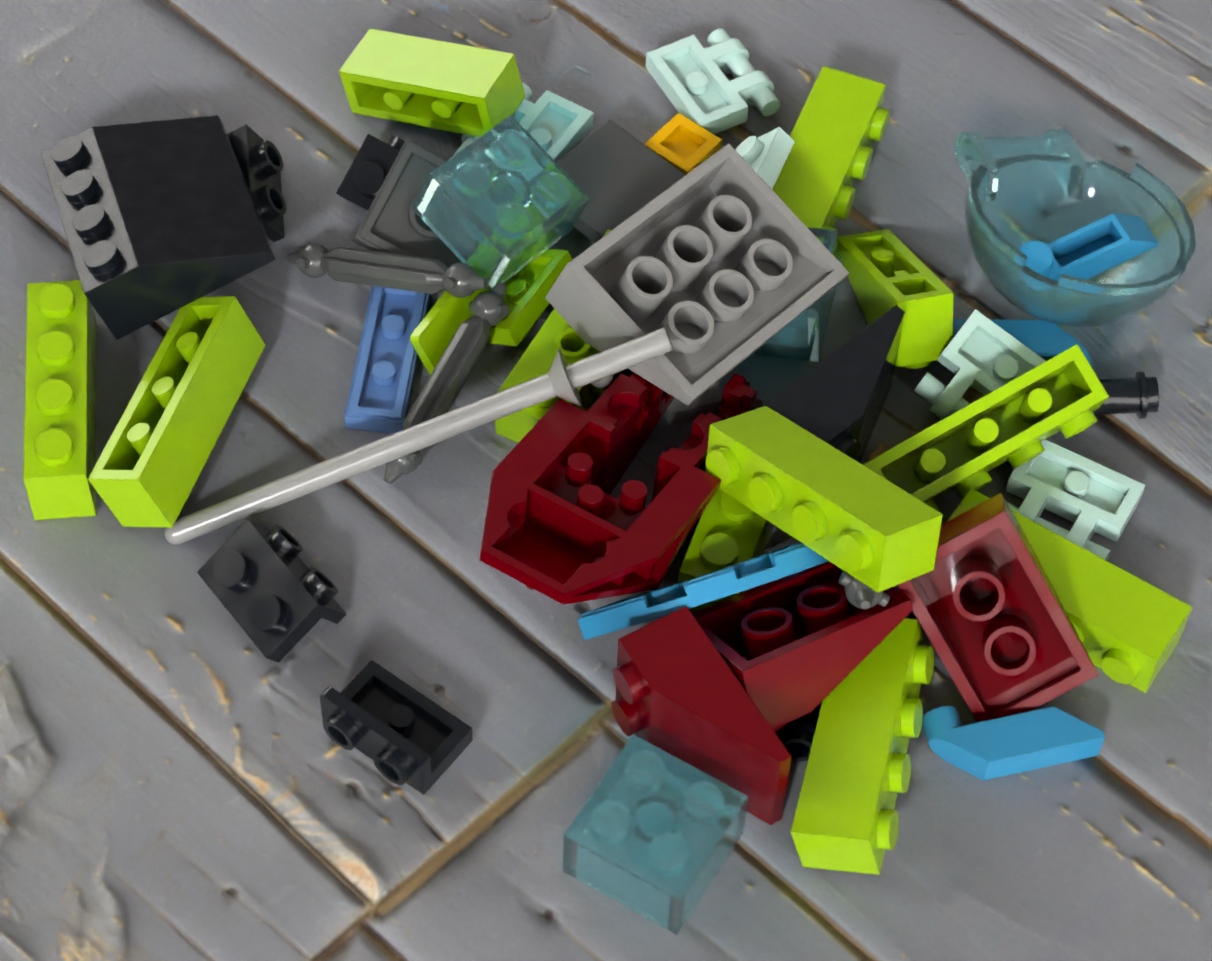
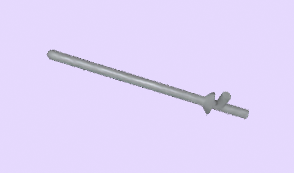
[164,327,673,545]

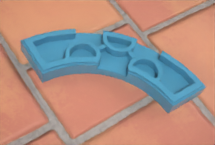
[577,542,828,640]

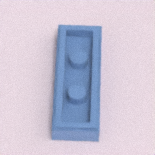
[344,286,432,434]

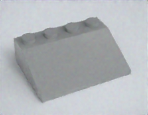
[545,143,849,406]

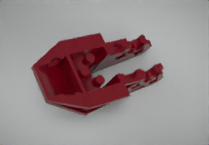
[480,373,763,605]

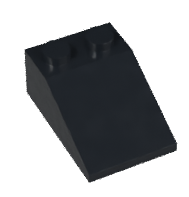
[766,305,905,463]

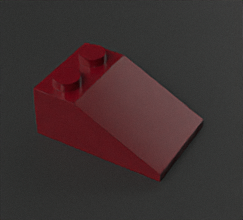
[898,493,1099,723]
[692,561,912,732]
[611,606,792,825]

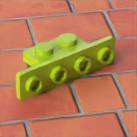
[410,184,573,375]

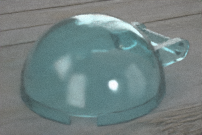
[955,129,1196,327]

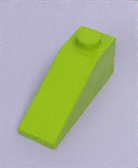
[835,229,954,369]

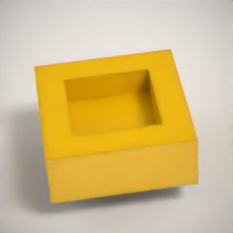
[644,113,722,175]

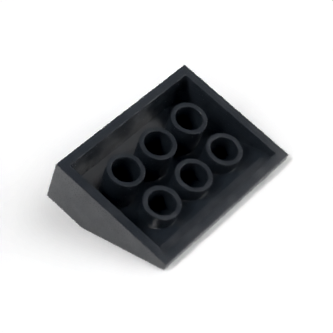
[41,115,276,340]

